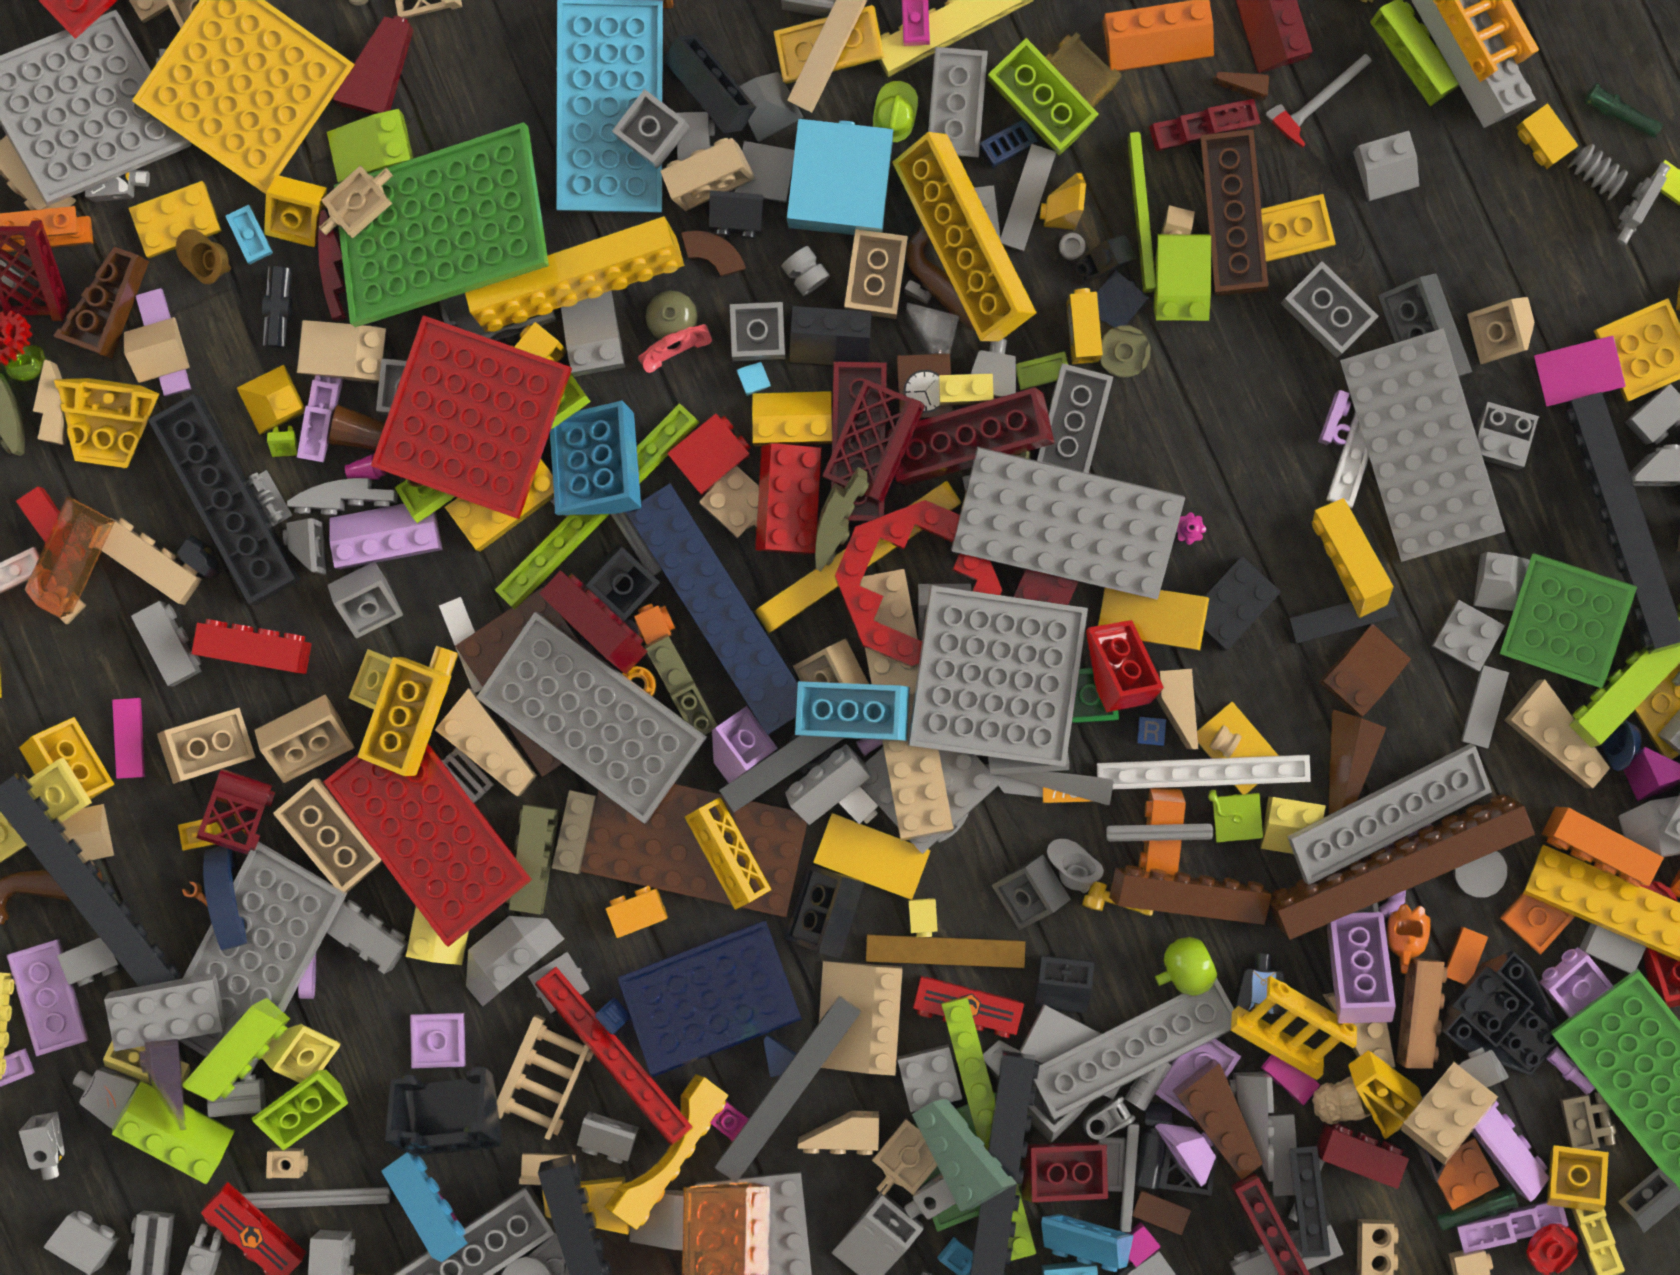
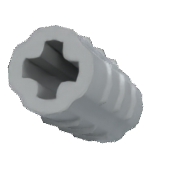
[1124,1063,1172,1111]

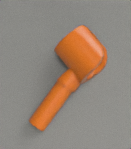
[182,882,208,907]

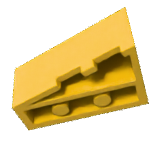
[543,1177,630,1235]

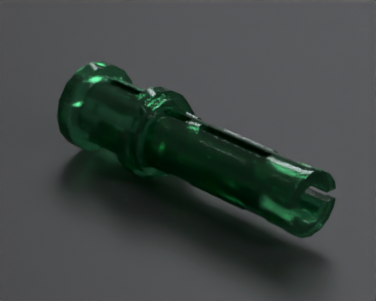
[1584,83,1663,138]
[1436,1186,1519,1232]

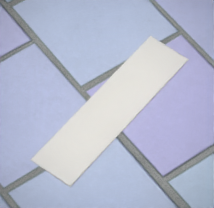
[439,597,483,692]

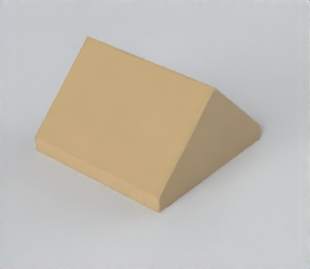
[124,317,190,383]
[62,804,114,861]

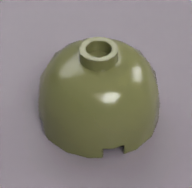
[645,290,698,343]

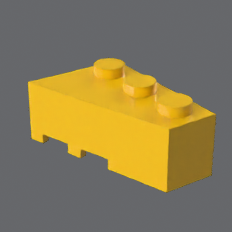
[1348,1050,1423,1139]

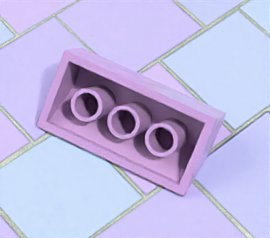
[330,504,443,570]
[1471,1101,1549,1202]

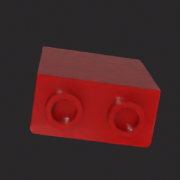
[667,414,751,496]

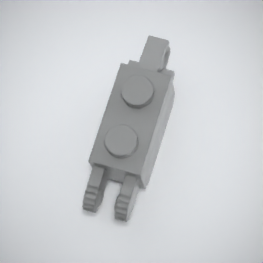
[181,1224,223,1275]

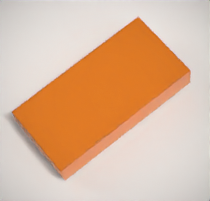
[1446,927,1488,984]

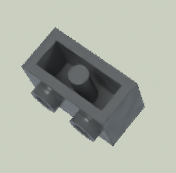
[1618,1168,1680,1233]

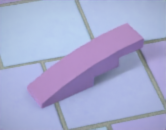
[297,375,343,462]
[1457,1201,1568,1253]

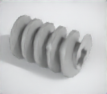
[1567,144,1628,200]

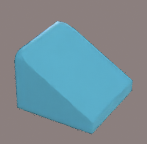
[737,362,771,396]

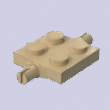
[319,166,393,238]
[699,466,759,539]
[872,1119,937,1195]

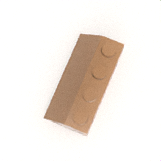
[1396,958,1447,1068]

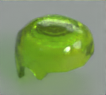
[5,345,46,381]

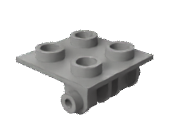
[248,470,292,526]

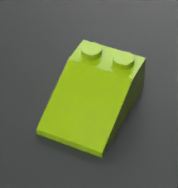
[327,109,413,183]
[1153,234,1211,321]

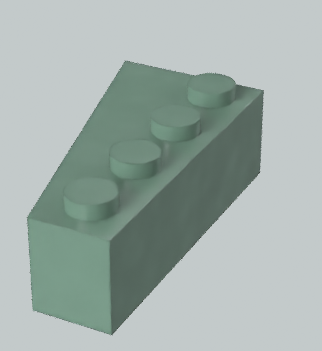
[912,1099,1017,1212]

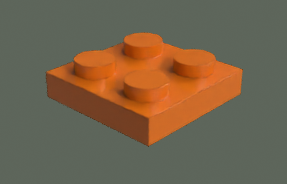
[1437,1137,1500,1210]

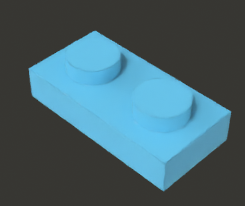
[226,205,273,264]

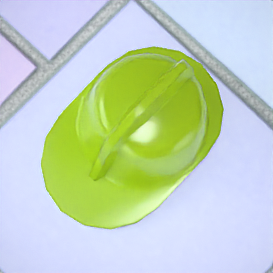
[873,81,918,142]

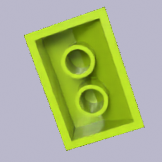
[252,1070,348,1151]

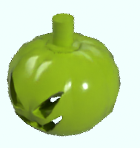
[1155,937,1217,996]

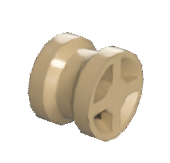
[1210,725,1242,758]

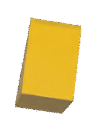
[178,818,222,851]

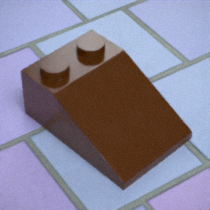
[1319,624,1411,717]

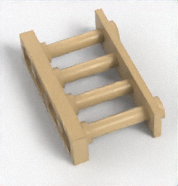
[497,1014,593,1140]

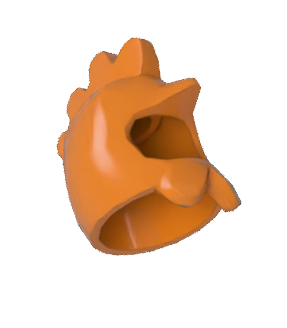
[1387,904,1430,974]

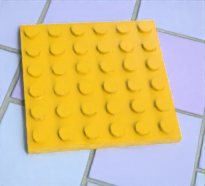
[132,0,355,194]

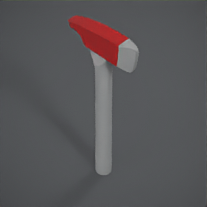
[1266,54,1372,148]

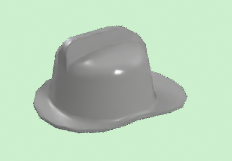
[1047,839,1104,893]

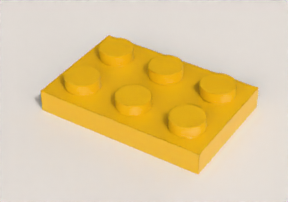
[129,181,222,258]

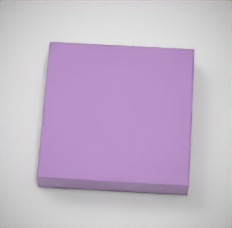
[410,1013,466,1068]

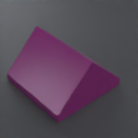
[1623,747,1680,801]

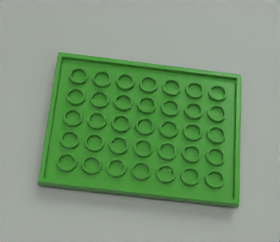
[334,122,549,327]

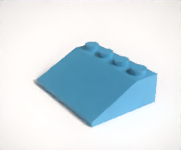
[550,401,641,515]

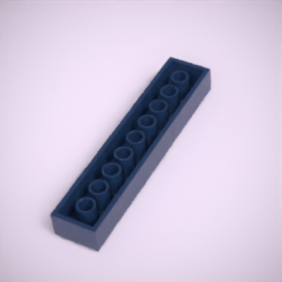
[626,484,798,735]

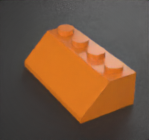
[1102,0,1214,73]

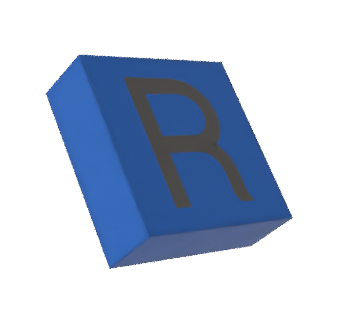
[1137,717,1166,745]

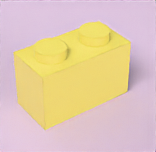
[938,374,994,406]

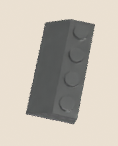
[1378,273,1472,377]

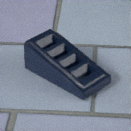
[980,119,1038,168]
[595,998,630,1035]

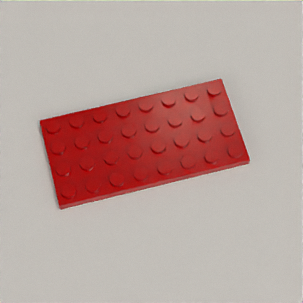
[323,743,532,947]

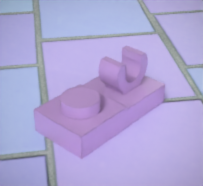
[1318,390,1351,445]

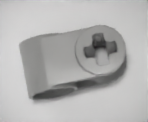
[1083,1095,1136,1140]

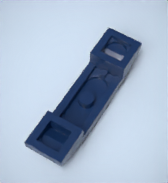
[203,846,247,951]

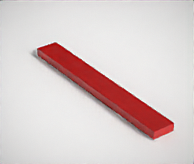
[535,967,693,1146]

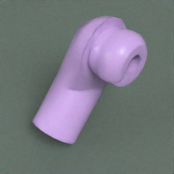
[1378,890,1406,919]

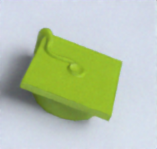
[1208,790,1263,842]

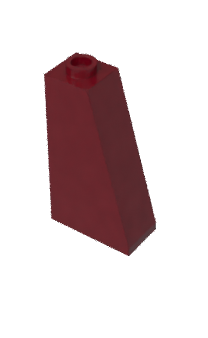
[333,15,414,115]

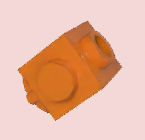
[634,604,676,644]

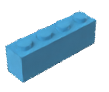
[382,1152,468,1262]

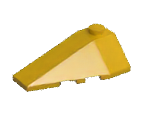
[1040,173,1086,230]

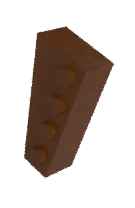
[54,247,149,359]

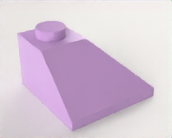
[712,706,778,783]
[1155,1124,1216,1186]

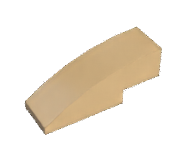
[33,360,68,446]

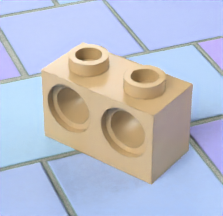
[1357,1219,1398,1275]

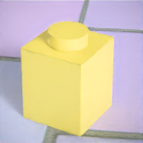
[908,898,938,937]

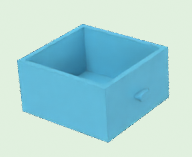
[787,119,893,235]

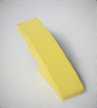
[1571,1208,1625,1275]

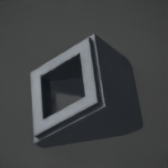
[1143,1102,1172,1126]

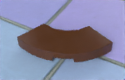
[681,231,746,277]

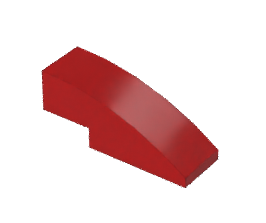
[16,487,89,569]

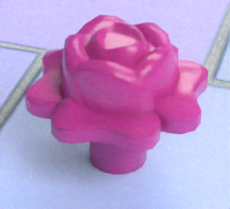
[1176,512,1206,545]

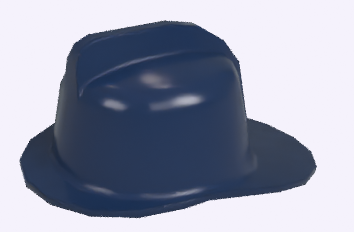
[1601,719,1642,771]

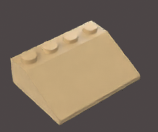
[819,961,902,1075]

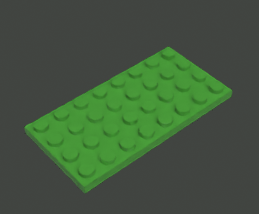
[1551,968,1680,1190]

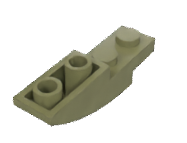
[0,373,25,456]
[815,467,869,572]
[644,634,718,735]

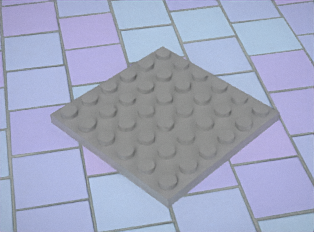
[0,10,192,206]
[907,585,1088,767]

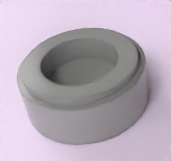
[1059,233,1085,260]

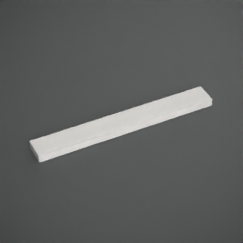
[1097,755,1311,789]

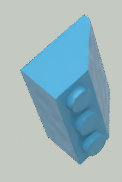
[1041,1214,1134,1272]

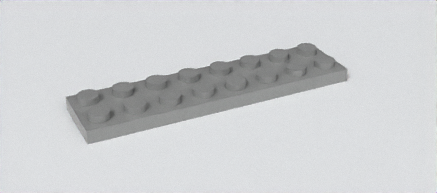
[1287,744,1492,885]
[1032,978,1234,1120]

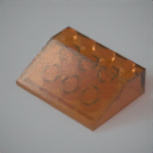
[682,1182,770,1275]

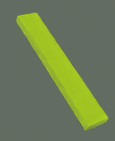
[1127,132,1156,293]

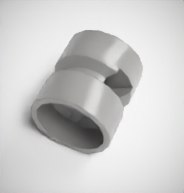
[781,246,830,296]

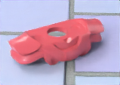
[638,324,712,373]

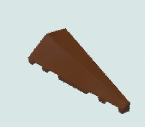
[1328,710,1386,815]

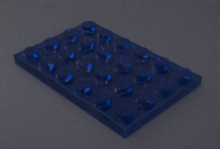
[618,921,802,1077]

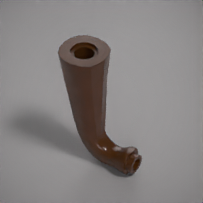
[906,224,975,331]
[329,405,422,487]
[0,868,102,925]

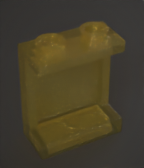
[1045,32,1122,108]

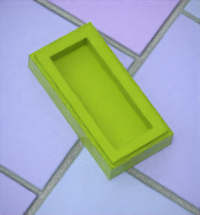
[1016,351,1068,391]

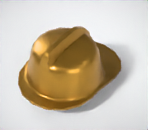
[176,229,231,285]

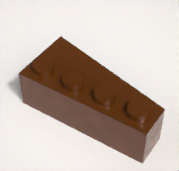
[1172,1058,1263,1180]

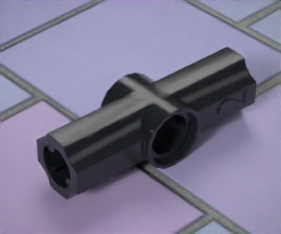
[262,266,293,348]

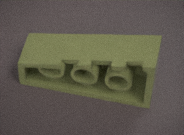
[506,804,560,915]

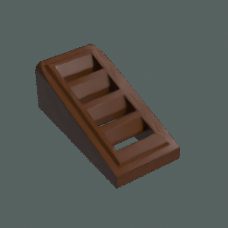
[1213,72,1269,101]

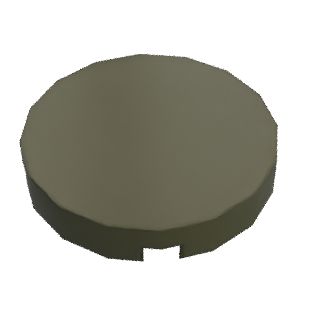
[1099,326,1151,378]

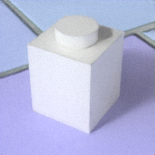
[839,786,878,824]

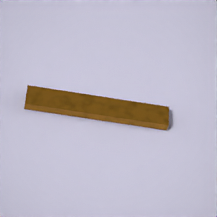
[866,934,1025,968]

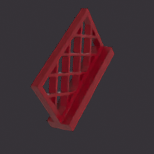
[0,220,70,321]
[823,379,925,503]

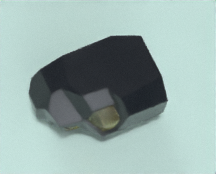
[177,535,219,579]

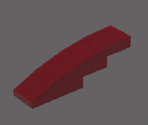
[1149,99,1261,152]
[318,210,346,322]

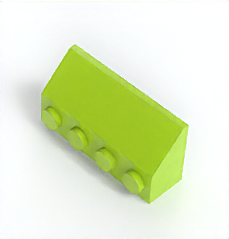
[1370,0,1459,106]
[988,38,1099,156]
[182,997,290,1102]
[112,1081,234,1184]

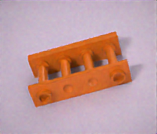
[0,206,93,252]

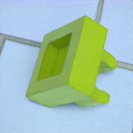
[267,426,299,457]

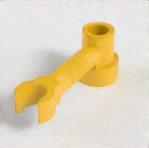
[1082,881,1153,916]

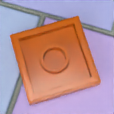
[1499,891,1575,955]

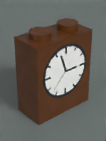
[897,353,953,421]

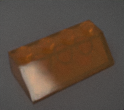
[24,497,115,618]

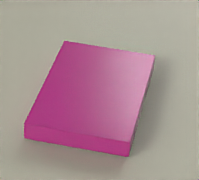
[1534,336,1626,407]

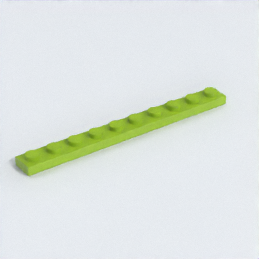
[495,403,699,609]
[941,996,1036,1261]

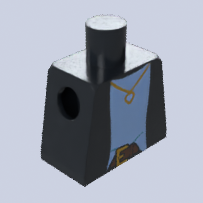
[1233,953,1287,1015]

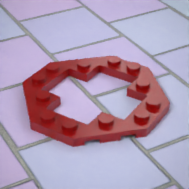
[834,500,1002,667]

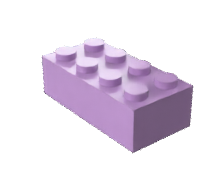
[1327,912,1396,1023]

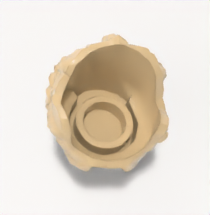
[1312,1076,1372,1124]

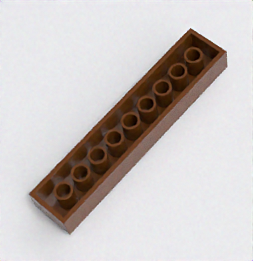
[1269,794,1535,940]

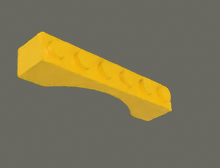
[604,1074,728,1230]

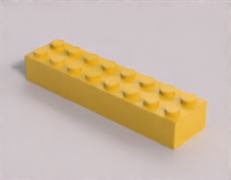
[892,132,1036,342]
[465,216,685,332]

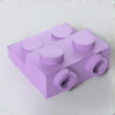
[1539,947,1613,1018]

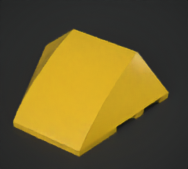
[54,378,159,468]

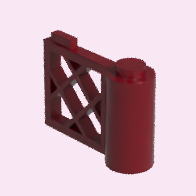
[196,769,275,855]

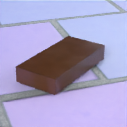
[1132,1190,1191,1235]

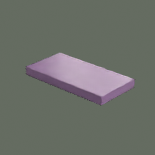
[7,939,89,1056]

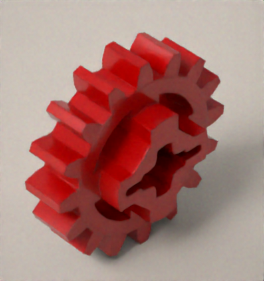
[0,311,32,366]

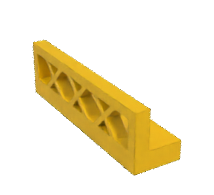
[685,797,771,910]

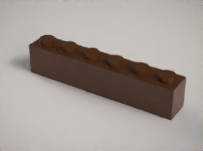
[1109,865,1272,925]

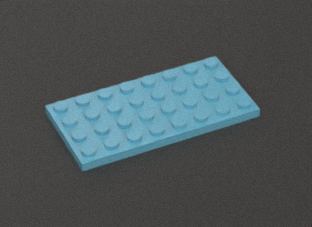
[557,0,663,213]

